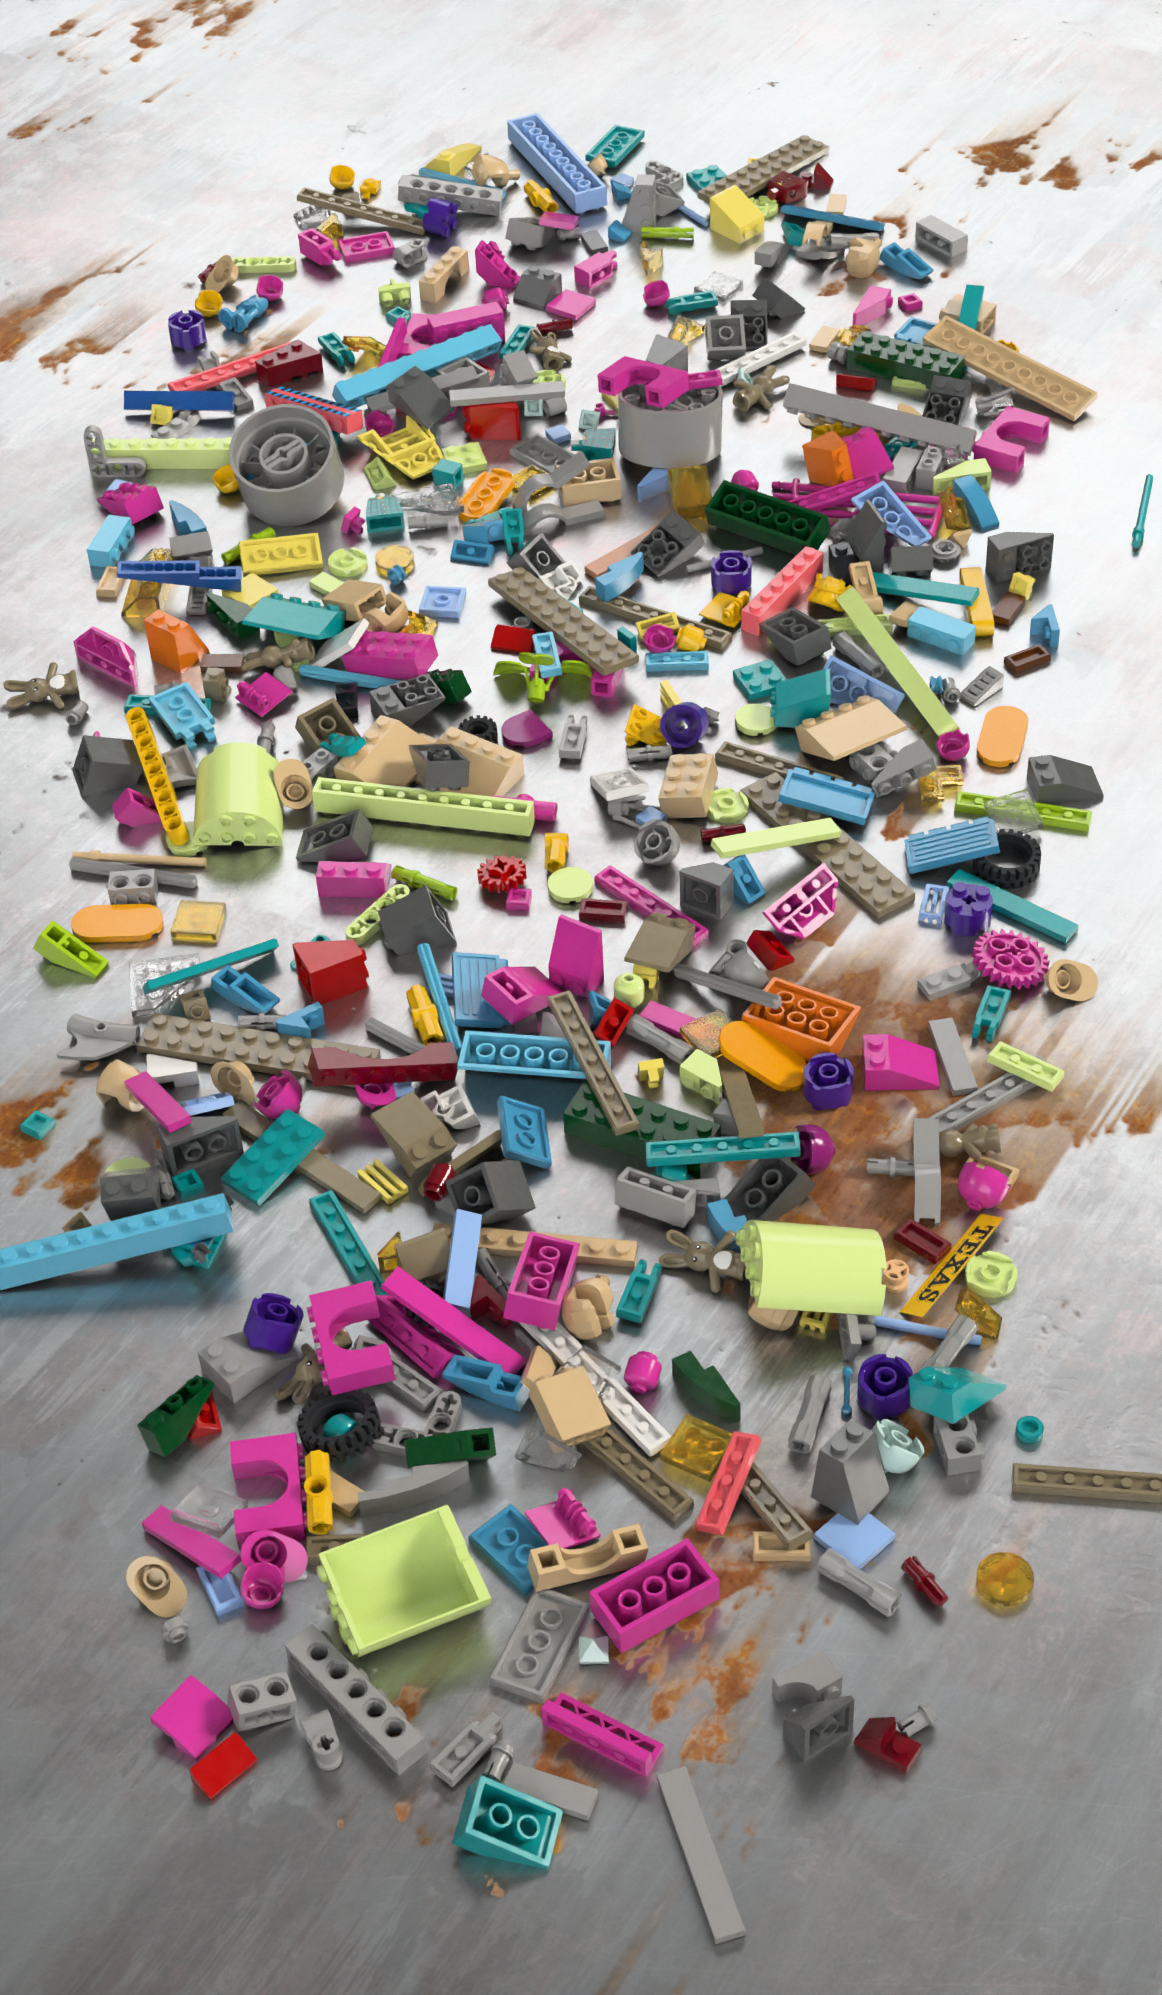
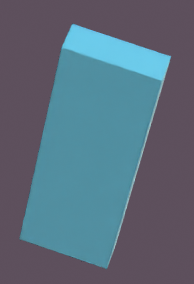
[532,631,562,678]
[645,651,709,672]

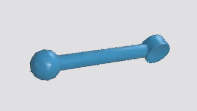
[841,1367,853,1417]

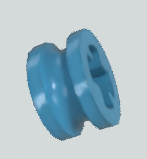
[387,564,406,585]
[929,676,943,695]

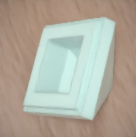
[737,368,753,385]
[524,399,543,417]
[578,409,600,430]
[579,1636,609,1665]

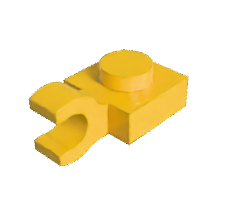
[359,178,381,200]

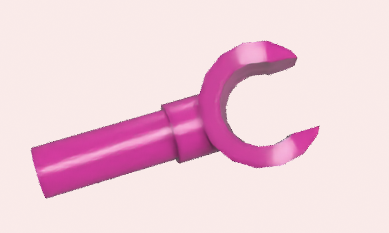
[594,403,616,418]

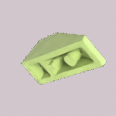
[932,458,992,496]

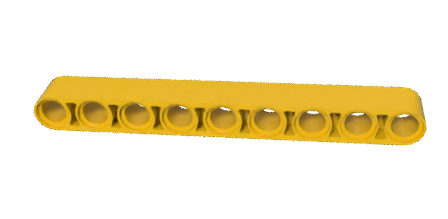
[126,707,190,846]

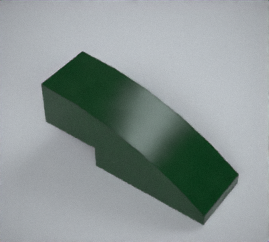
[672,1351,741,1422]

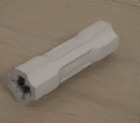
[825,233,879,250]
[833,631,885,679]
[626,1014,695,1065]
[918,1314,978,1372]
[788,1374,832,1455]
[817,1548,902,1617]

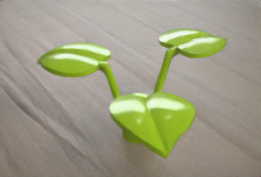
[493,652,593,703]

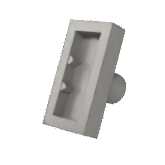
[837,1313,876,1361]

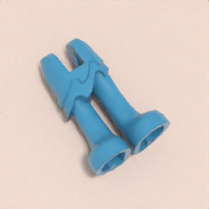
[218,295,268,333]

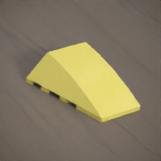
[357,416,444,479]

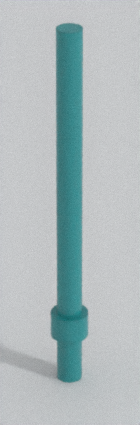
[1132,474,1154,548]

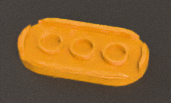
[457,468,514,522]
[977,706,1028,767]
[71,904,164,943]
[718,1021,807,1092]

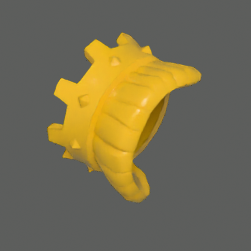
[807,573,851,612]

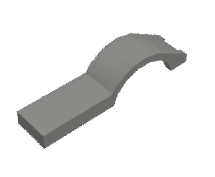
[197,350,254,411]
[512,450,590,515]
[522,500,605,536]
[913,1118,941,1226]

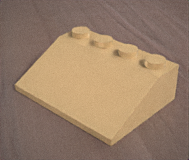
[795,695,908,761]
[334,715,432,787]
[415,726,524,797]

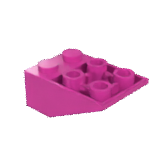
[97,482,164,524]
[481,966,563,1025]

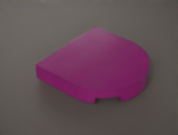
[501,709,553,748]

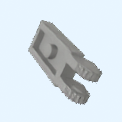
[151,409,200,439]
[559,715,587,759]

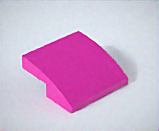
[150,1675,234,1761]

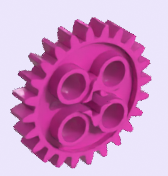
[971,929,1050,990]

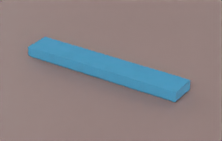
[781,205,885,231]

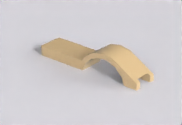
[802,220,833,247]

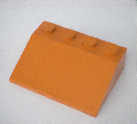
[742,977,861,1062]

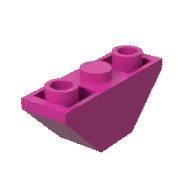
[475,239,520,288]

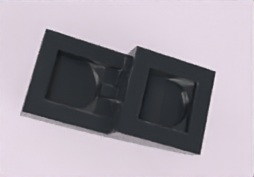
[336,682,358,717]

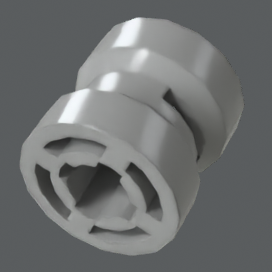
[828,341,849,365]

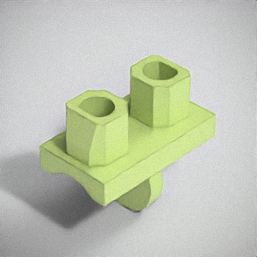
[378,278,411,307]

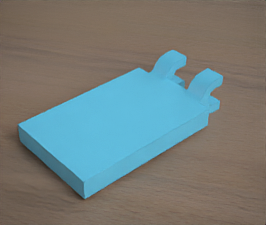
[149,682,217,751]

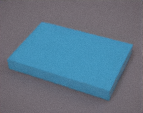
[497,1096,552,1169]
[468,1504,548,1595]

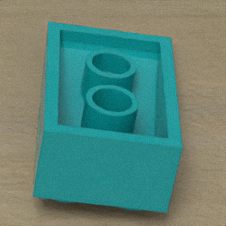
[909,1366,1006,1424]
[452,1775,563,1869]

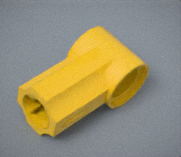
[545,833,569,873]

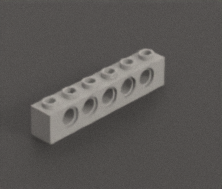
[398,174,503,216]
[285,1624,427,1775]

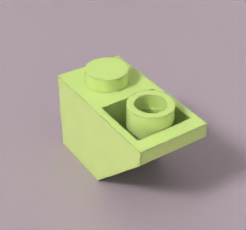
[680,1049,722,1104]

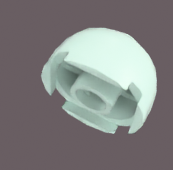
[871,1419,925,1473]

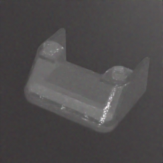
[515,1345,622,1472]

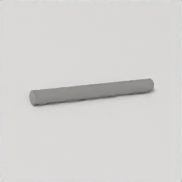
[685,546,763,573]

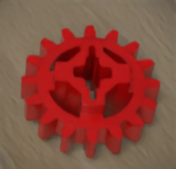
[477,854,527,893]

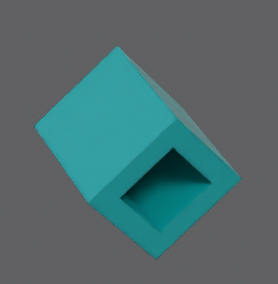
[432,459,464,490]

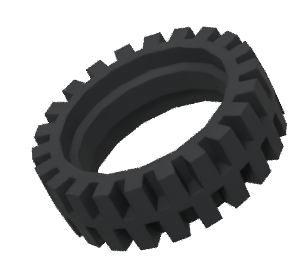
[972,829,1041,889]
[297,1389,381,1462]

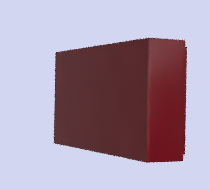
[579,898,628,923]
[894,1218,952,1265]

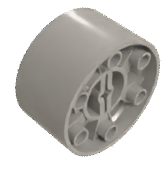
[618,384,723,468]
[229,404,345,526]

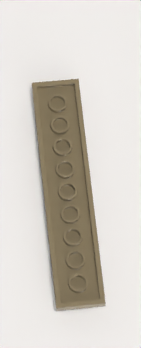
[697,135,830,203]
[488,567,639,676]
[740,772,915,919]
[136,1013,381,1088]

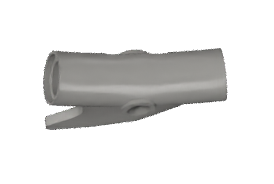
[57,1014,141,1060]

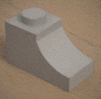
[772,1651,842,1703]

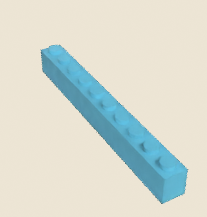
[332,324,502,408]
[0,1193,234,1290]

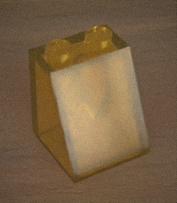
[666,465,712,520]

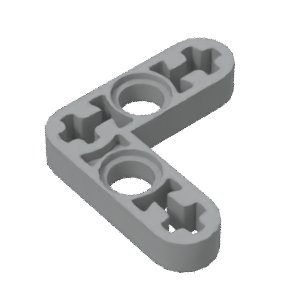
[645,160,684,190]
[83,425,146,477]
[371,1391,462,1457]

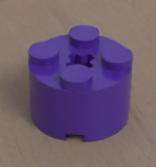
[423,197,458,238]
[168,310,207,351]
[711,550,752,595]
[660,702,709,748]
[944,882,993,936]
[803,1053,854,1111]
[243,1293,304,1354]
[857,1354,913,1420]

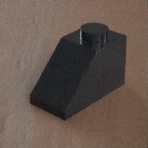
[828,542,855,588]

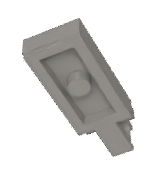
[917,961,983,1001]
[430,1711,503,1787]

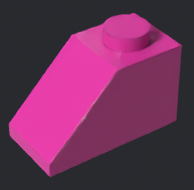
[112,787,161,828]

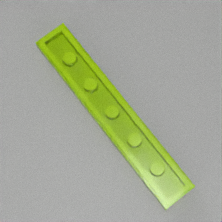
[954,791,1092,832]

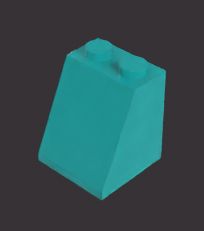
[770,669,831,728]

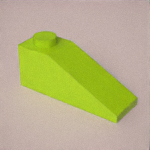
[33,920,109,978]

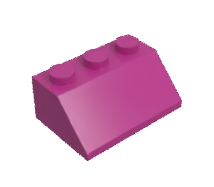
[316,861,392,898]

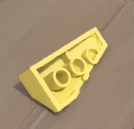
[424,143,482,176]

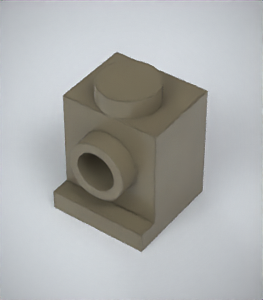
[202,667,232,702]

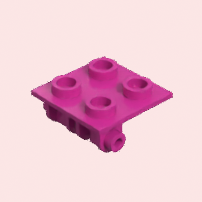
[235,672,293,717]
[524,1488,601,1549]

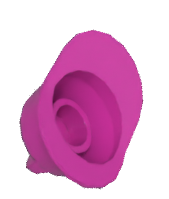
[355,1083,396,1109]
[240,1529,308,1583]

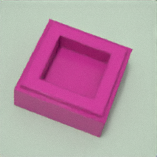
[898,293,923,312]
[506,888,532,911]

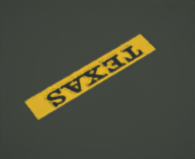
[900,1214,1004,1317]

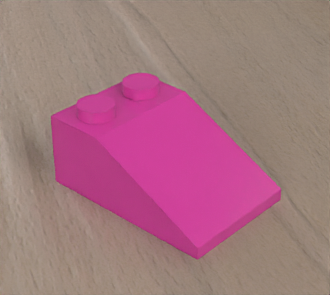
[841,426,895,479]
[548,914,604,998]
[862,1034,939,1091]

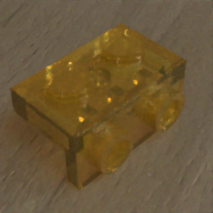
[939,487,971,531]

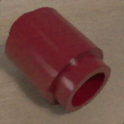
[423,1163,456,1202]

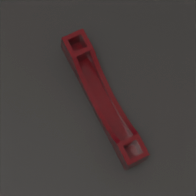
[308,1042,459,1087]

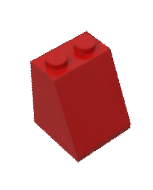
[461,402,521,441]
[292,940,369,1005]

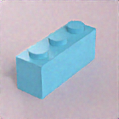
[87,515,135,568]
[907,606,976,656]

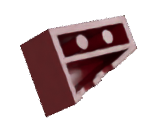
[255,339,323,387]

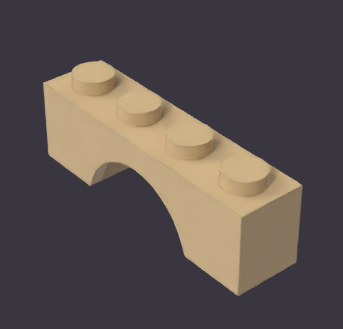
[418,246,469,303]
[527,1524,648,1592]

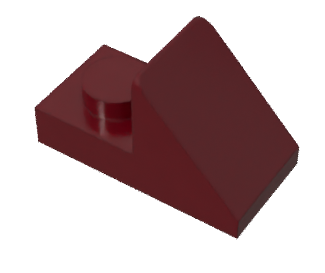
[799,163,834,191]
[470,1274,513,1328]
[854,1717,922,1773]

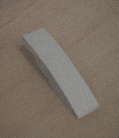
[358,1460,470,1518]

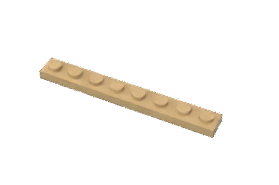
[432,1223,638,1268]

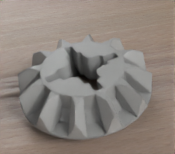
[930,540,961,563]

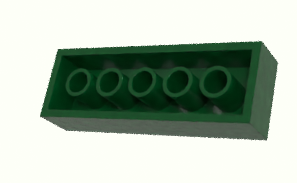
[846,331,965,390]
[704,480,831,555]
[563,1080,721,1179]

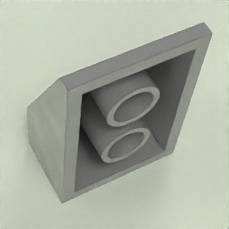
[505,217,560,250]
[198,1331,298,1403]

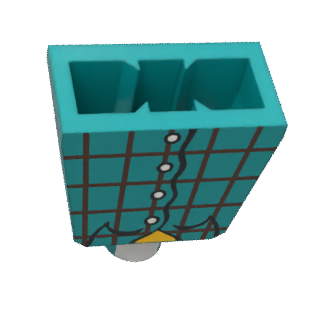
[571,428,616,461]
[366,493,405,533]

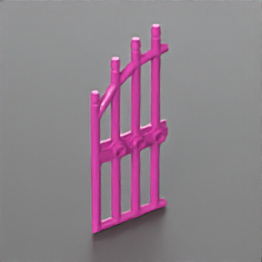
[772,478,948,540]

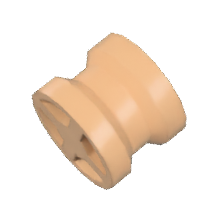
[882,1259,909,1293]

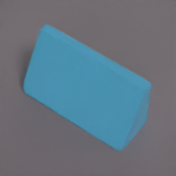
[450,539,495,564]

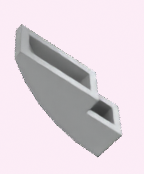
[754,241,791,268]

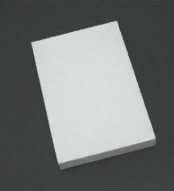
[310,618,369,667]
[589,767,650,801]

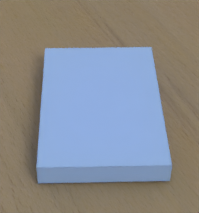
[180,1091,235,1116]

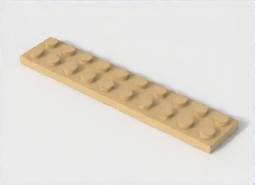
[922,315,1097,421]

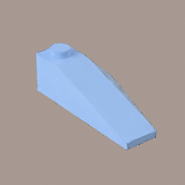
[851,480,932,546]
[822,655,905,714]

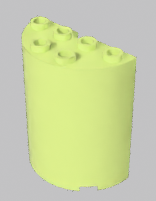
[193,742,284,846]
[736,1220,886,1316]
[316,1505,491,1657]

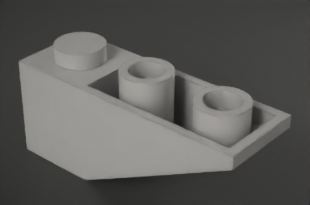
[871,738,937,798]

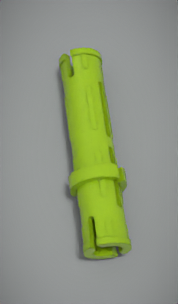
[641,226,694,240]
[221,526,276,565]
[391,865,458,901]

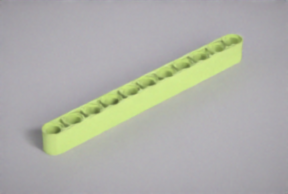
[836,586,960,737]

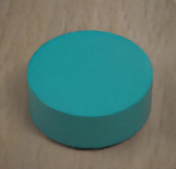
[1015,1416,1044,1444]

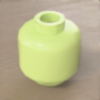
[613,973,644,1008]

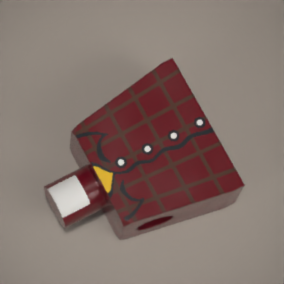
[767,171,808,204]

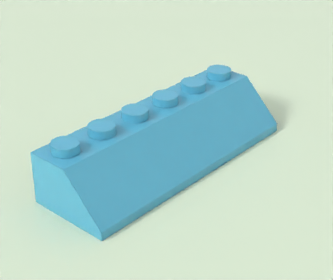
[457,1031,611,1079]

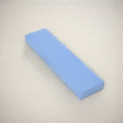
[443,1209,482,1312]

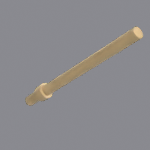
[72,850,207,867]

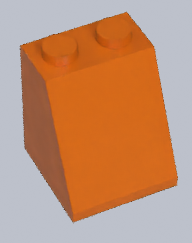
[802,431,854,487]
[144,609,210,674]

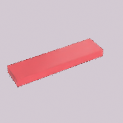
[695,1431,762,1536]

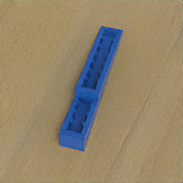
[124,391,235,412]
[117,560,242,592]

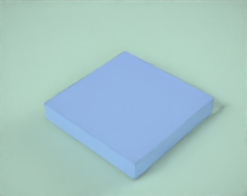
[418,586,466,618]
[814,1513,895,1570]

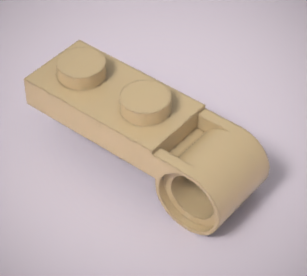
[849,561,883,615]

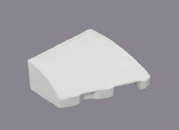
[538,560,583,600]
[147,1054,199,1088]
[420,1084,480,1129]

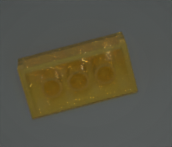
[121,548,174,617]

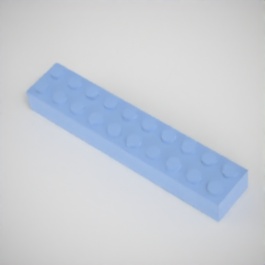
[507,113,607,213]

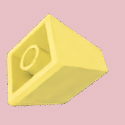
[710,185,764,244]

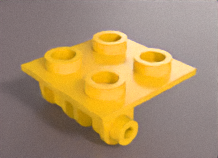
[699,591,750,628]
[624,704,667,747]

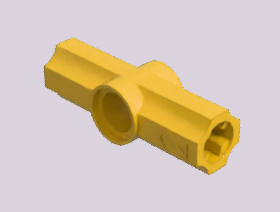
[523,179,558,213]
[406,984,444,1046]
[304,1450,334,1535]

